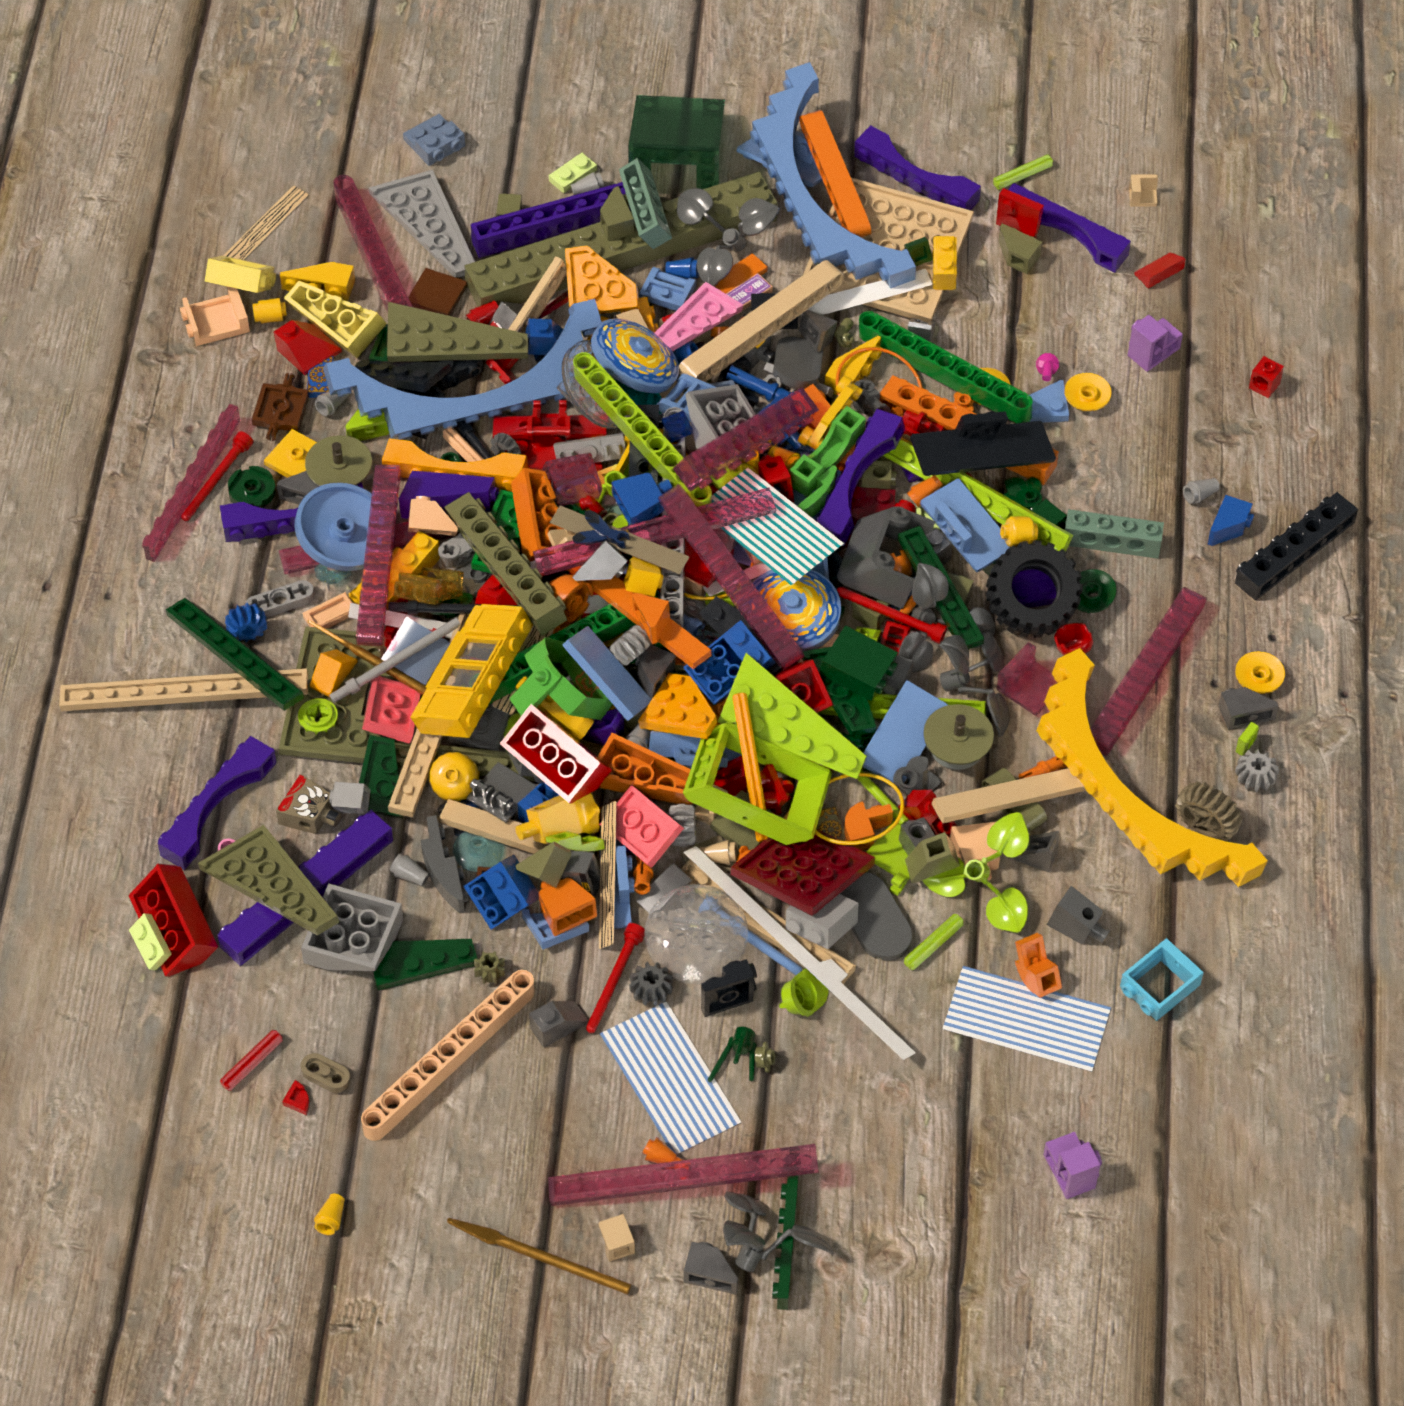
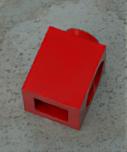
[1249,356,1284,399]

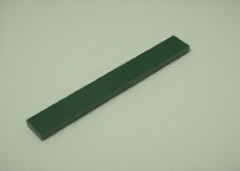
[165,598,304,711]

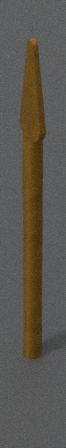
[308,620,426,695]
[447,1218,631,1295]

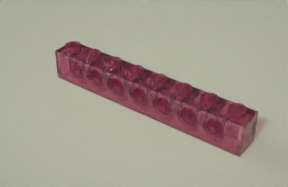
[673,387,819,492]

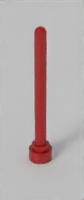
[181,431,254,522]
[837,587,948,644]
[586,923,647,1033]

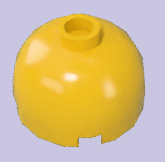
[429,752,480,802]

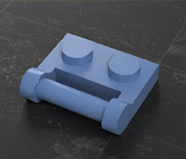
[639,267,697,311]
[657,374,716,422]

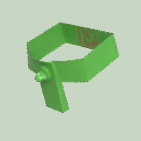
[509,637,613,720]

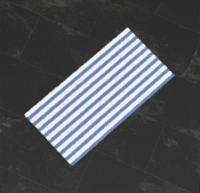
[943,966,1111,1071]
[600,1002,741,1154]

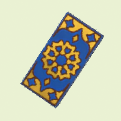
[307,356,334,398]

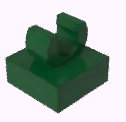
[904,237,933,266]

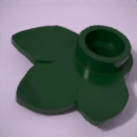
[1004,477,1042,510]

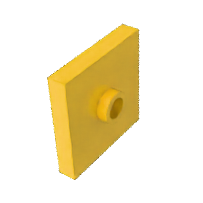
[264,429,317,478]

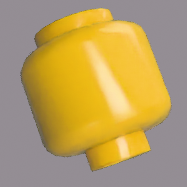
[1000,516,1038,547]

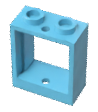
[1120,938,1204,1021]

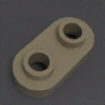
[301,1053,351,1093]

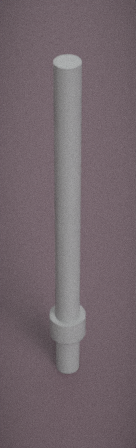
[329,617,462,703]

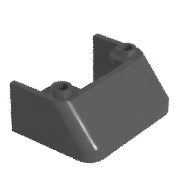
[837,506,935,609]

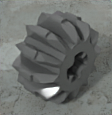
[629,962,673,1007]

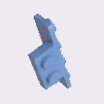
[649,731,741,770]
[599,839,634,929]

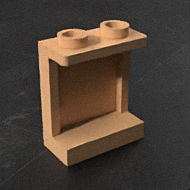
[180,286,250,346]

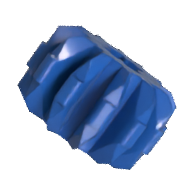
[225,602,267,643]

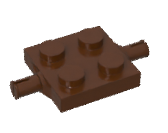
[251,373,309,441]

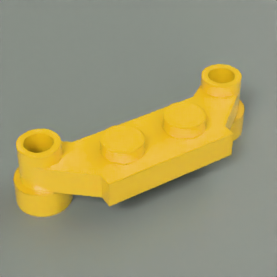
[797,375,863,450]

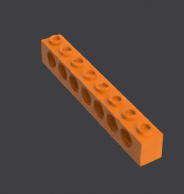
[880,375,1059,486]

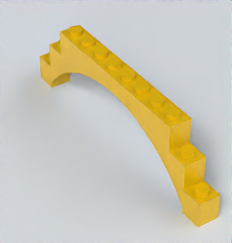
[1036,648,1268,887]

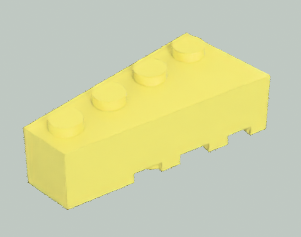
[284,281,387,358]

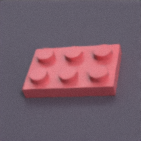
[362,676,420,744]
[600,785,684,868]

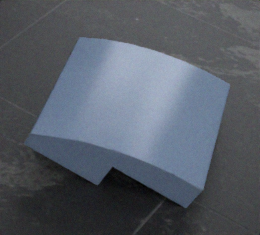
[381,617,450,685]

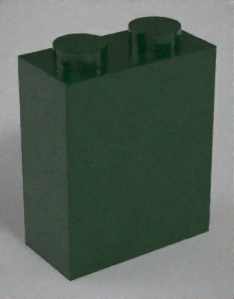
[819,625,898,701]

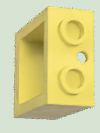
[205,256,276,293]

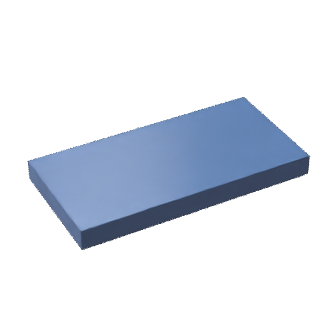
[562,626,652,721]
[863,680,948,783]

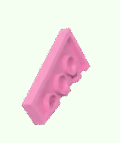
[655,282,743,351]

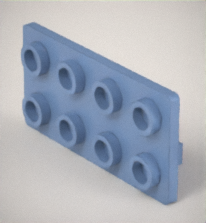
[736,131,823,187]
[920,479,1010,572]

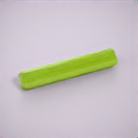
[993,154,1053,190]
[904,914,964,970]

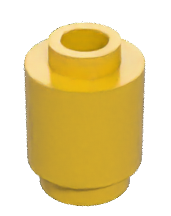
[252,298,287,324]

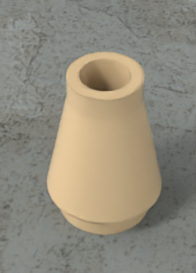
[700,840,738,865]

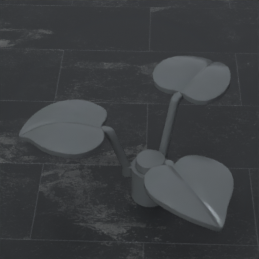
[677,188,780,287]
[898,563,996,672]
[939,631,1010,737]
[723,1191,834,1272]

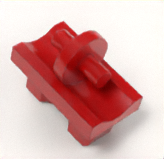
[903,410,944,437]
[760,764,794,815]

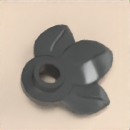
[893,756,941,796]

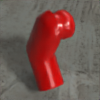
[579,495,608,519]

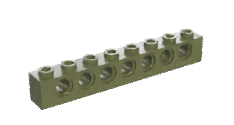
[444,492,567,636]

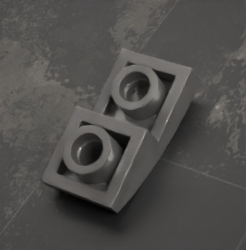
[637,863,693,918]

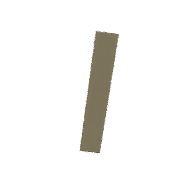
[550,506,689,574]

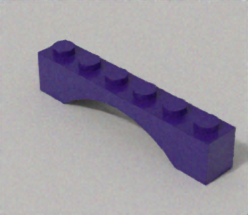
[854,125,981,210]
[1008,183,1131,273]
[815,409,905,546]
[220,482,363,542]
[157,736,277,871]

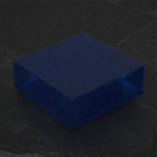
[661,410,693,442]

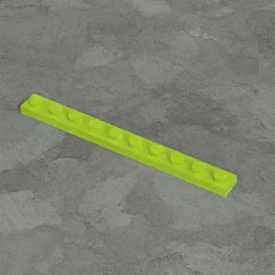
[883,437,1073,551]

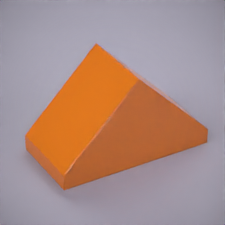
[632,593,670,644]

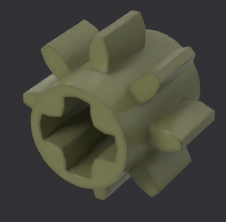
[474,951,505,984]

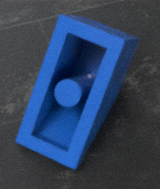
[525,318,563,355]
[1208,495,1255,546]

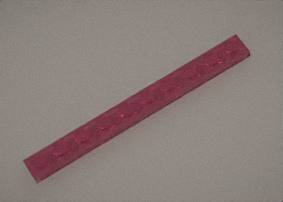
[533,487,776,576]
[548,1144,819,1206]

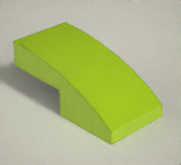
[546,831,605,851]

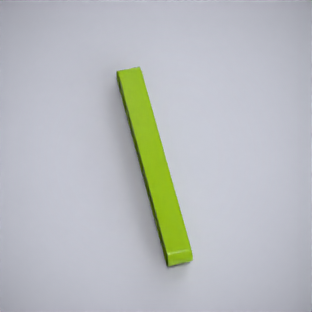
[573,352,712,514]

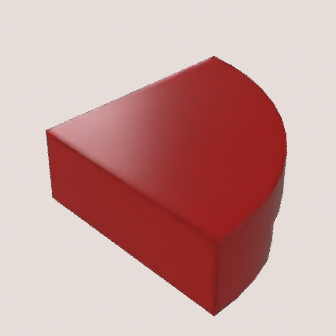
[282,1080,310,1115]

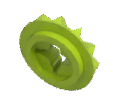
[298,698,338,735]

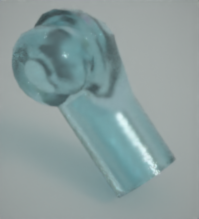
[314,564,352,584]

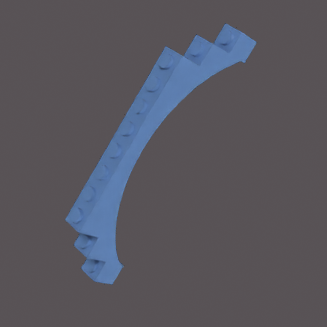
[750,62,916,289]
[323,299,602,440]

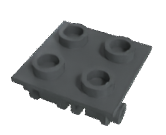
[467,762,537,823]

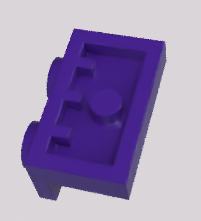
[1012,569,1056,608]

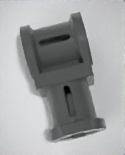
[853,380,891,416]

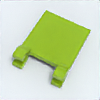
[866,821,910,896]

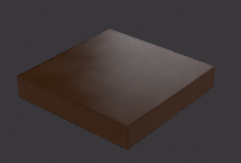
[406,268,468,316]

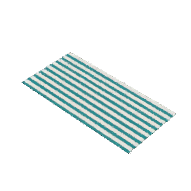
[703,468,844,585]

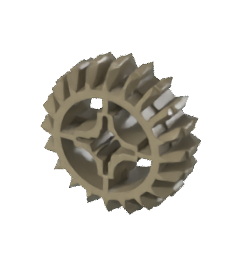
[1175,781,1243,841]

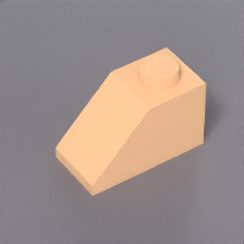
[408,496,458,536]

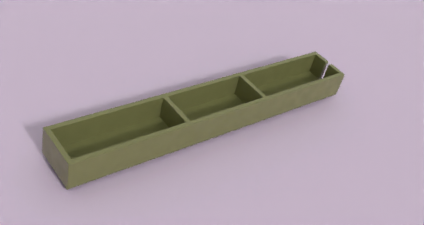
[464,171,778,307]

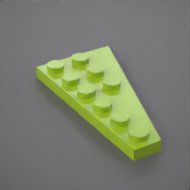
[718,653,867,780]

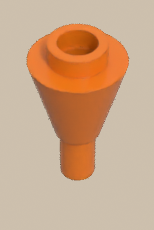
[642,1137,692,1174]

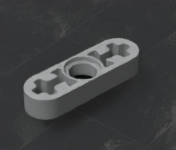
[246,580,314,618]

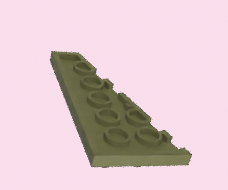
[387,302,528,362]
[198,825,339,935]

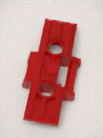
[493,400,607,440]

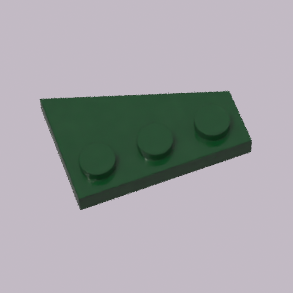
[359,735,403,819]

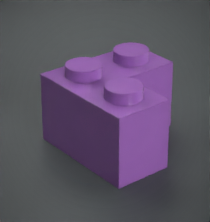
[1128,315,1183,372]
[1043,1132,1102,1199]

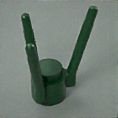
[707,1026,757,1082]

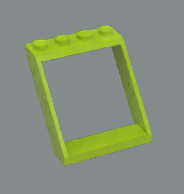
[683,723,832,845]

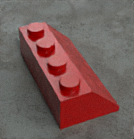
[500,704,612,804]
[128,863,218,977]

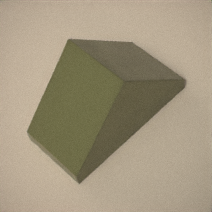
[515,842,572,888]

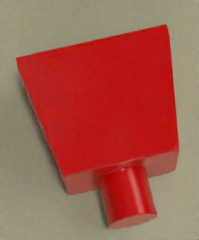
[758,455,794,503]

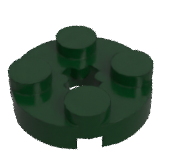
[228,466,276,508]

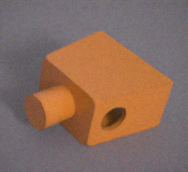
[538,878,597,936]

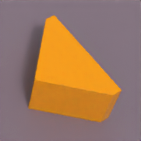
[309,649,358,697]

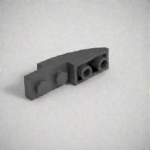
[420,815,468,913]

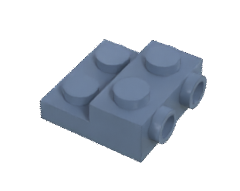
[403,114,465,166]

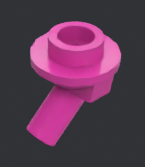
[1036,353,1059,381]

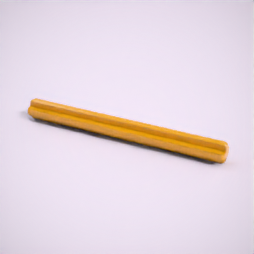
[732,693,768,842]

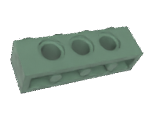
[619,158,672,249]
[1065,509,1164,559]

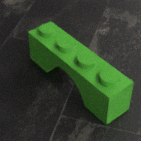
[789,406,866,497]

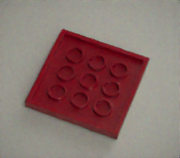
[731,828,875,916]

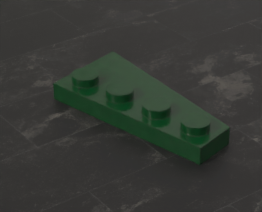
[801,647,876,736]
[372,939,478,991]

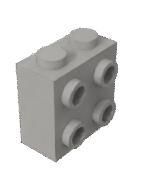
[786,894,858,949]

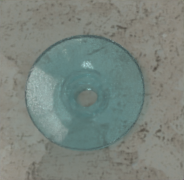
[453,831,504,872]

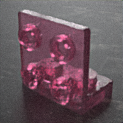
[541,452,602,506]
[997,642,1057,715]

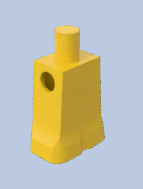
[516,676,594,741]
[515,793,600,844]

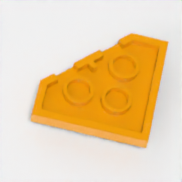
[565,246,640,314]
[638,673,717,739]

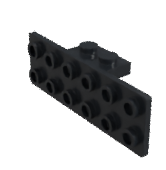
[910,411,1056,476]

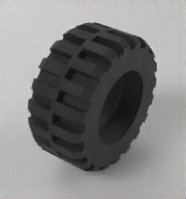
[986,540,1083,638]

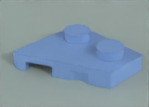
[1030,380,1069,423]
[521,909,589,950]

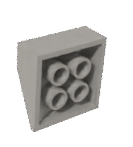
[685,384,773,467]
[301,884,403,971]

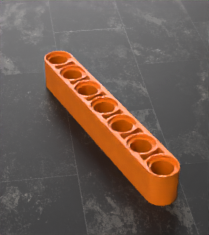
[799,110,871,237]

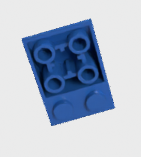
[683,620,776,705]

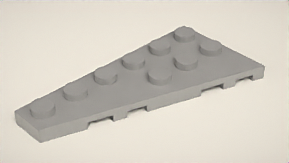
[369,170,475,278]

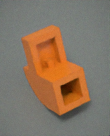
[844,801,893,851]
[1015,933,1062,998]

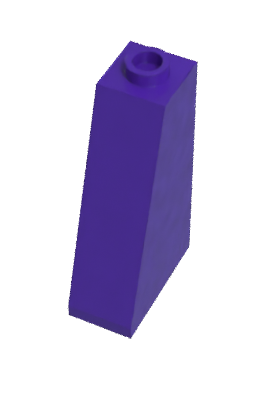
[398,471,499,519]

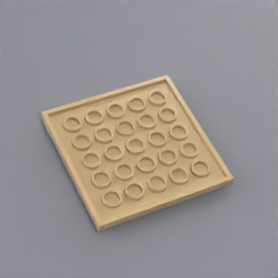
[803,178,974,323]

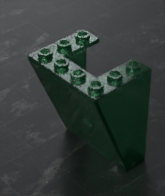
[628,95,725,190]

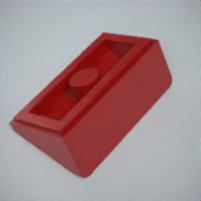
[1134,252,1186,289]

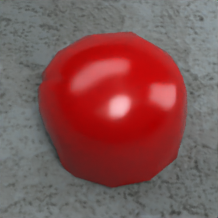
[1054,623,1094,655]

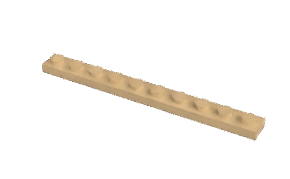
[388,613,477,818]
[59,668,308,711]

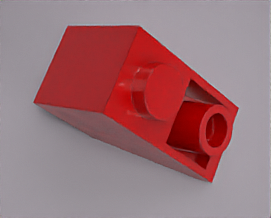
[898,790,957,838]

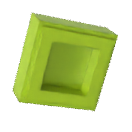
[1235,722,1259,756]

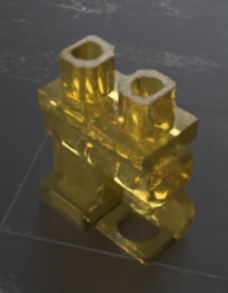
[394,567,464,605]

